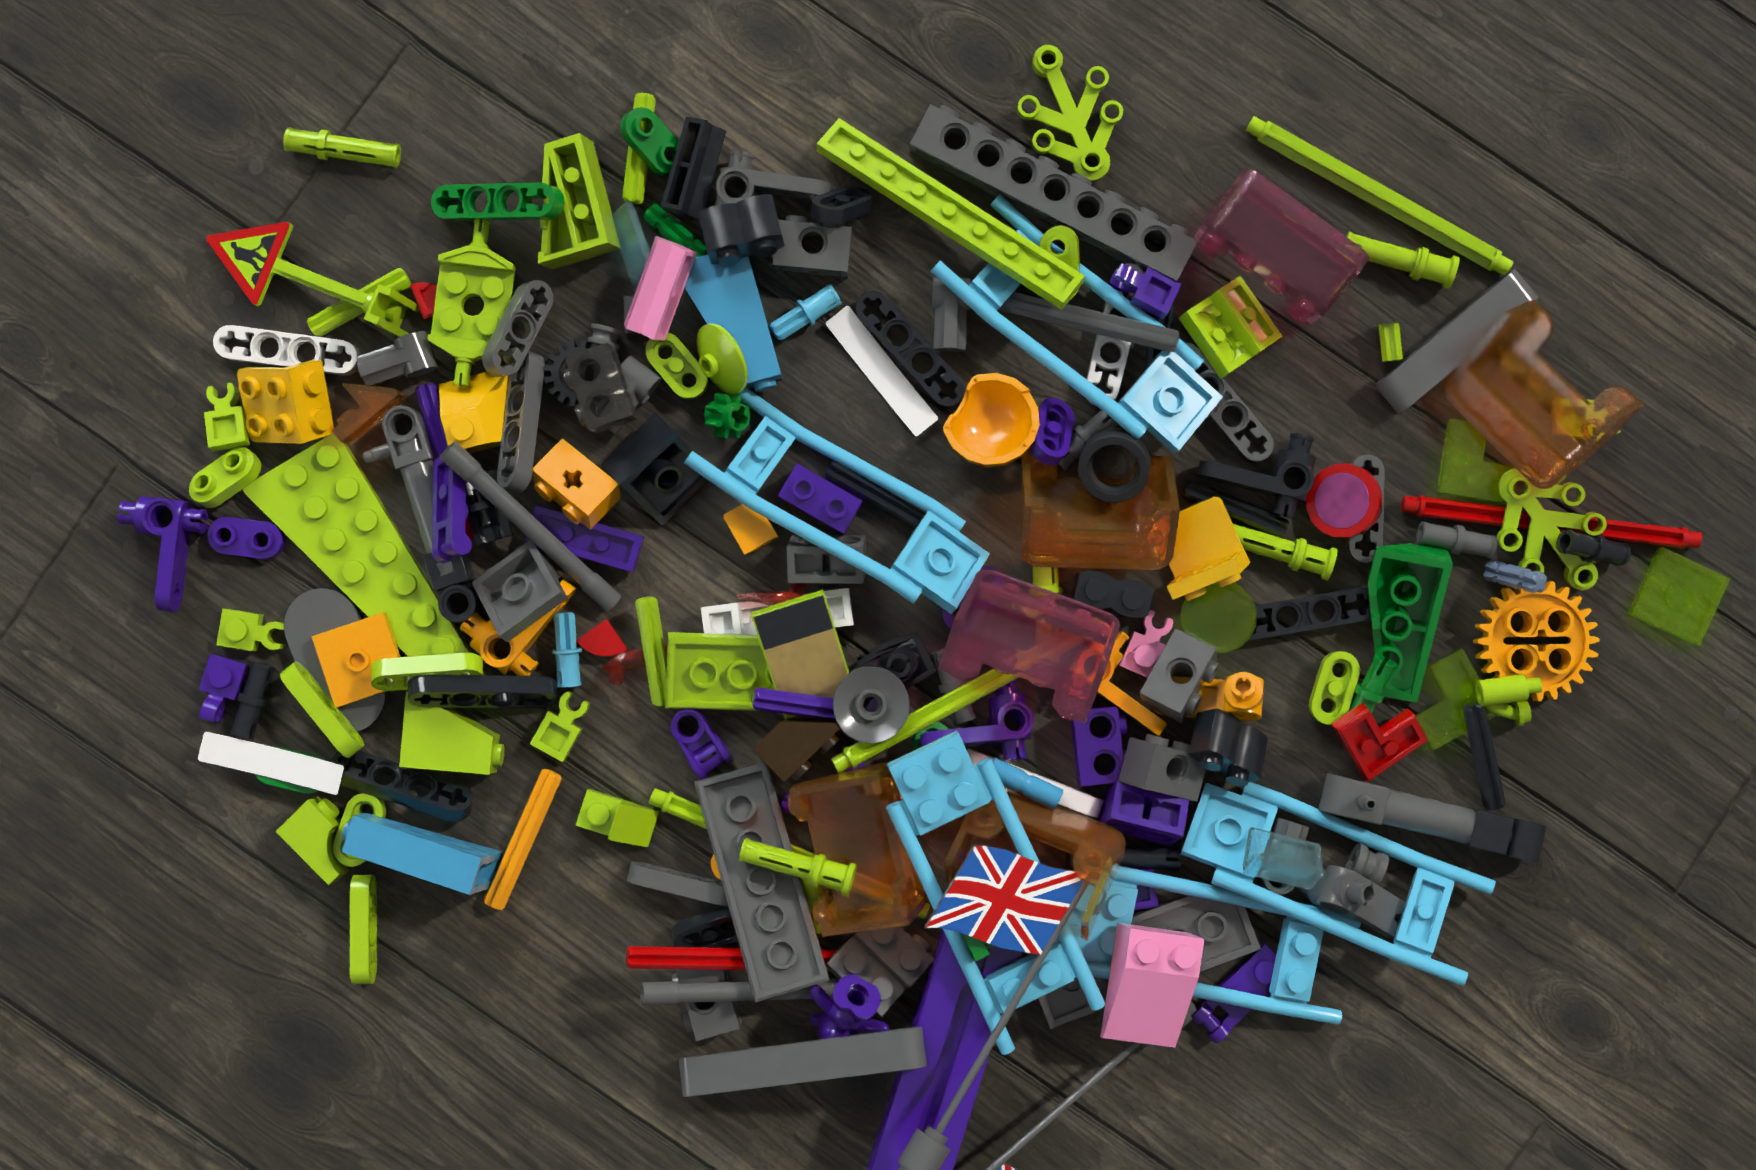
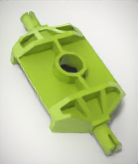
[427,220,516,387]

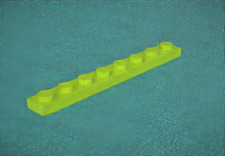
[817,118,1085,310]

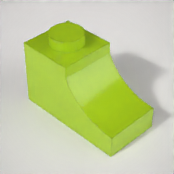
[275,797,349,885]

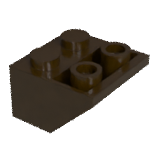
[753,719,841,782]

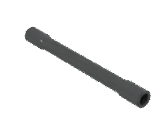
[439,441,621,612]
[640,978,839,1006]

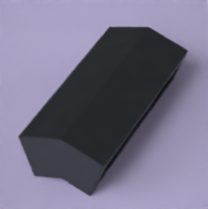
[661,116,726,221]

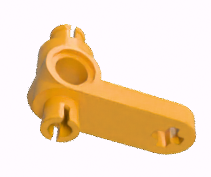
[460,579,577,676]
[1062,623,1167,736]
[1155,672,1264,721]

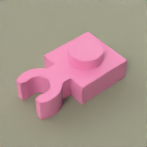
[1118,610,1173,678]

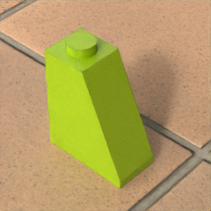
[399,691,505,775]

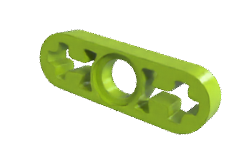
[371,653,483,691]
[280,661,365,758]
[350,875,377,984]

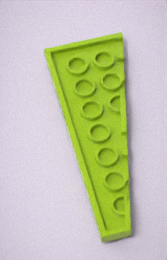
[243,431,485,675]

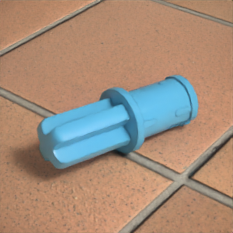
[770,284,842,340]
[552,612,582,687]

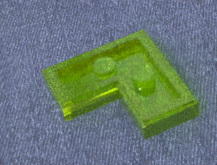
[1436,419,1519,504]
[1415,649,1497,750]

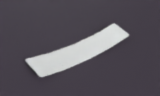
[826,306,938,436]
[198,732,344,795]

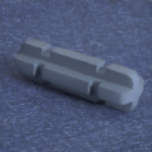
[1483,561,1547,593]

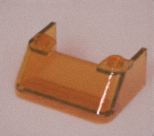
[944,787,1126,940]

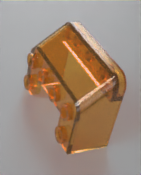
[1444,299,1644,489]

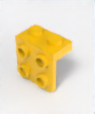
[237,360,335,444]
[1153,497,1250,601]

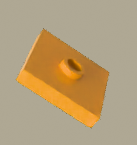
[311,613,401,708]

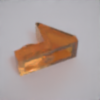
[331,383,407,445]

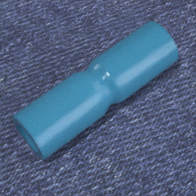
[992,757,1063,810]

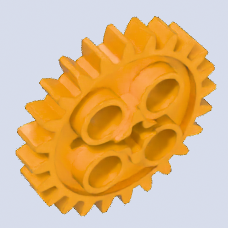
[1473,581,1600,702]

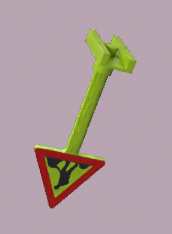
[206,222,419,337]

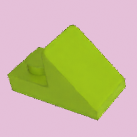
[576,789,660,847]

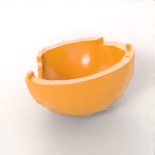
[943,373,1040,468]

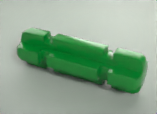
[643,204,707,258]

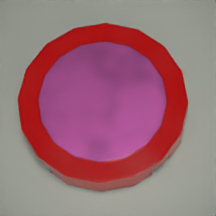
[1306,464,1382,538]

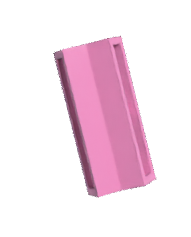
[624,236,697,341]

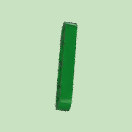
[431,182,565,221]

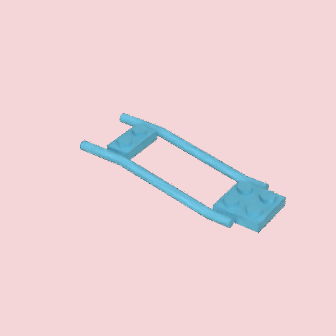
[930,194,1222,454]
[684,387,990,614]
[886,730,1105,1055]
[1180,782,1496,986]
[1054,863,1361,1025]

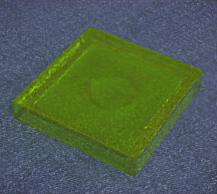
[1627,547,1731,646]

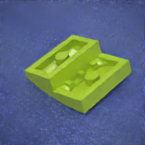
[1179,276,1283,379]

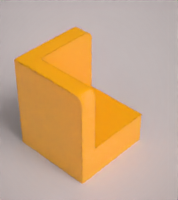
[724,504,779,556]

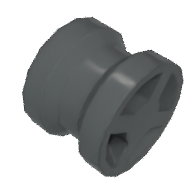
[1345,843,1389,885]

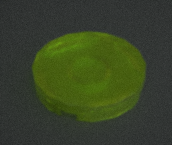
[1181,582,1257,654]

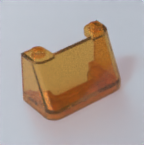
[1020,452,1180,570]
[788,761,926,937]

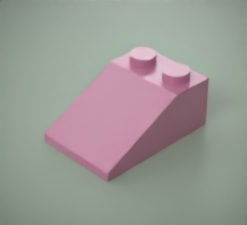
[1100,923,1204,1048]

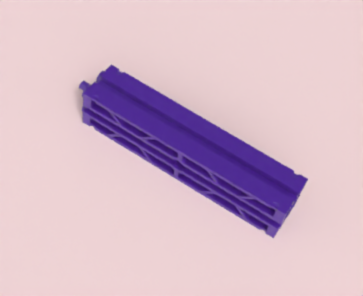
[866,854,1021,1170]

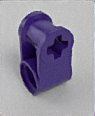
[671,709,734,780]

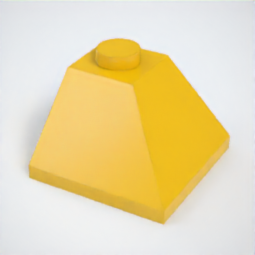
[439,372,509,454]

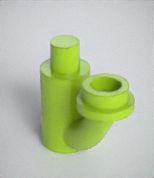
[1475,674,1542,727]

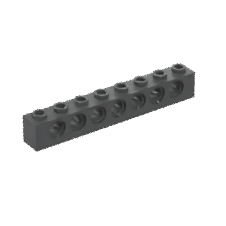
[909,104,1198,281]

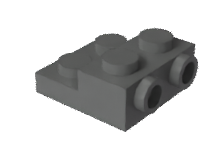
[471,539,568,642]
[825,907,934,1018]

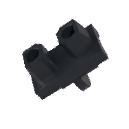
[466,470,514,546]

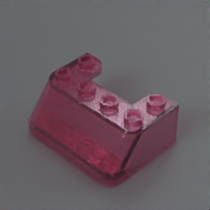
[1193,168,1369,324]
[938,570,1120,723]

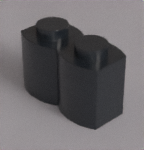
[698,194,785,266]
[1070,571,1154,618]
[1189,708,1268,786]

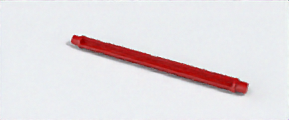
[1401,495,1702,549]

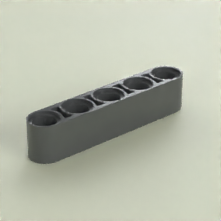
[1374,268,1539,414]

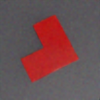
[1331,703,1428,782]

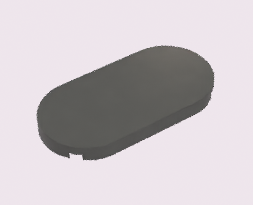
[284,588,388,732]

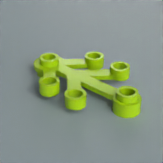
[1017,45,1123,181]
[1497,468,1607,590]

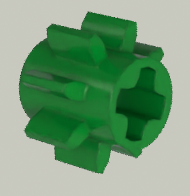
[704,393,750,439]

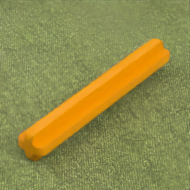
[484,769,562,910]

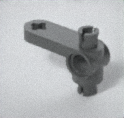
[715,150,831,206]
[1298,865,1406,939]

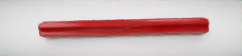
[625,946,837,972]

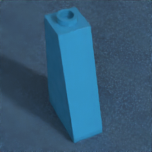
[684,254,783,392]
[342,813,503,895]

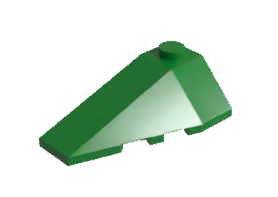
[1367,543,1453,703]

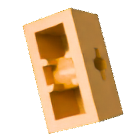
[532,438,621,530]

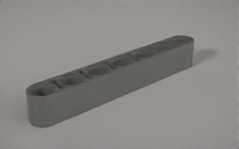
[678,1026,927,1097]

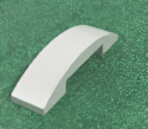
[701,588,854,635]

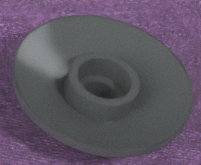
[833,666,910,743]

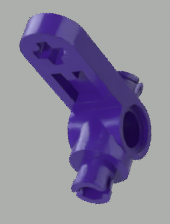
[118,496,208,612]
[920,679,1034,762]

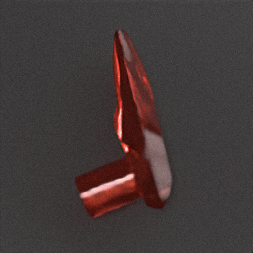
[737,583,808,606]
[603,648,645,685]

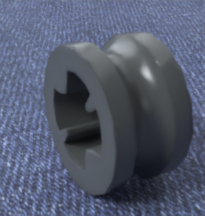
[587,323,624,351]

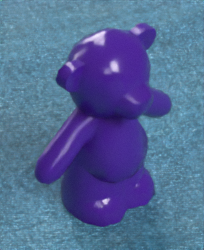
[809,974,889,1039]

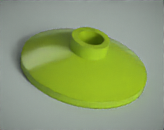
[696,323,748,394]

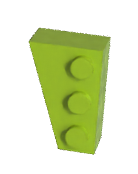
[538,133,621,270]

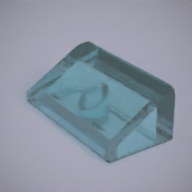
[612,201,650,286]
[1243,827,1324,889]

